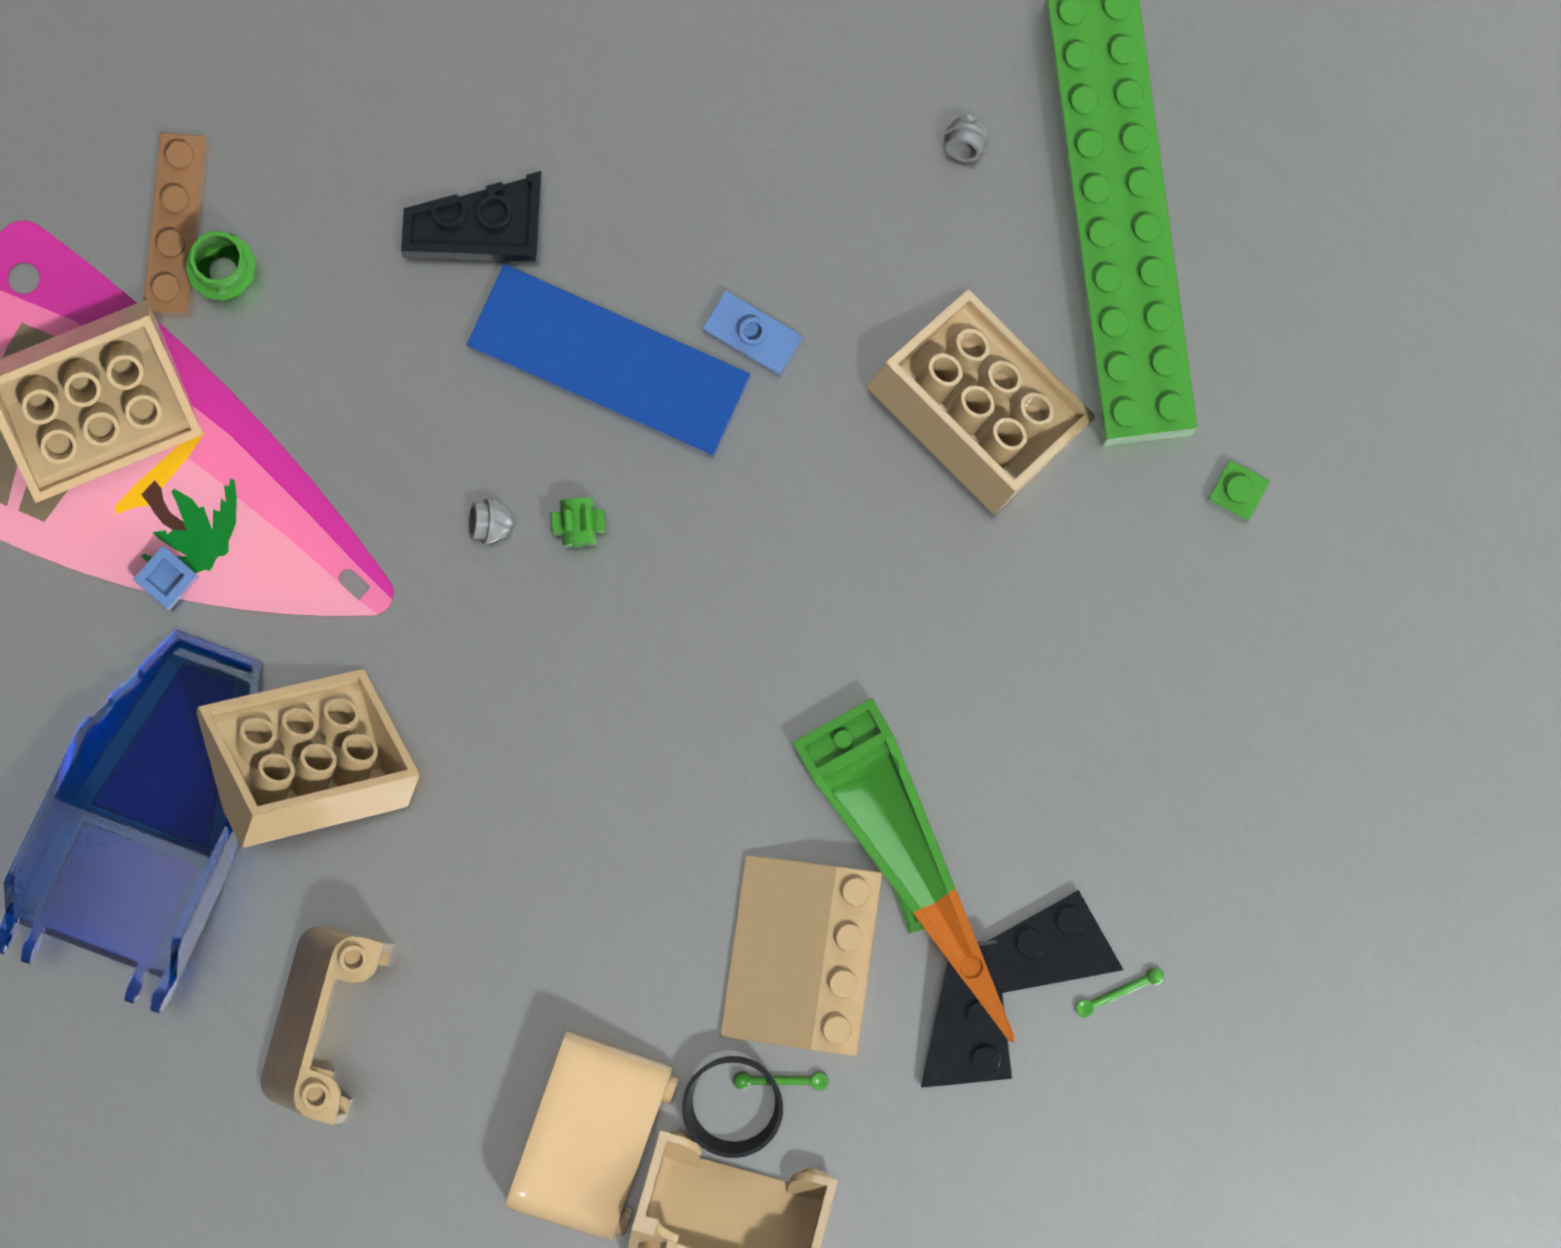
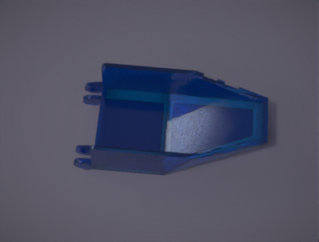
[0,629,261,1013]

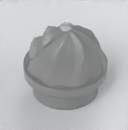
[944,115,989,162]
[469,499,513,544]

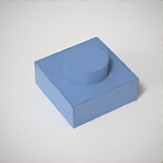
[133,546,199,611]

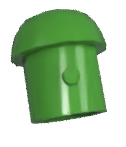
[185,230,256,301]

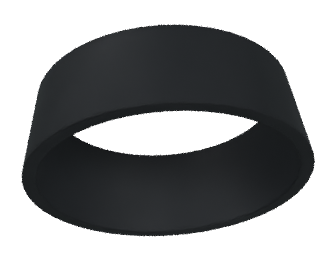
[682,1056,783,1158]

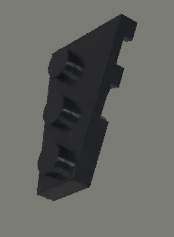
[401,171,542,262]
[988,890,1123,993]
[921,940,1012,1088]

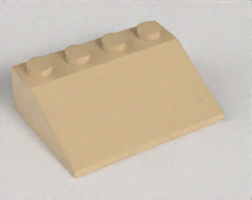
[866,289,1096,515]
[0,299,203,503]
[196,669,420,848]
[720,855,882,1056]

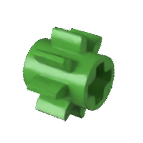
[550,498,606,547]

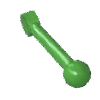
[1076,967,1165,1018]
[733,1071,829,1091]

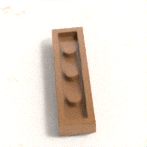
[143,132,208,316]

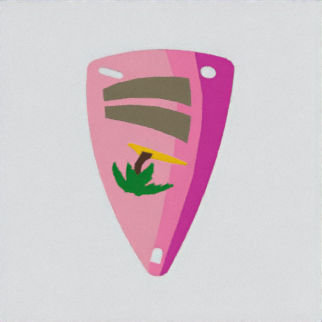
[0,220,394,616]

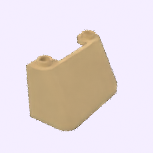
[260,926,394,1125]
[505,1030,679,1242]
[628,1131,838,1248]

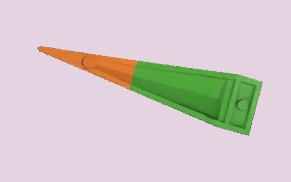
[792,698,1015,1043]

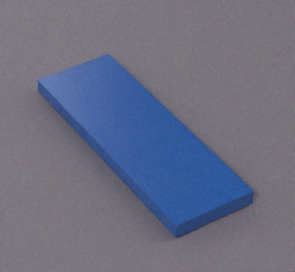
[466,264,751,457]

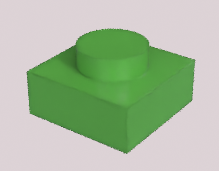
[1207,460,1270,522]

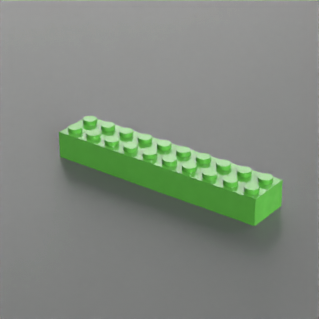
[1044,0,1197,446]

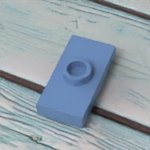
[702,290,803,377]

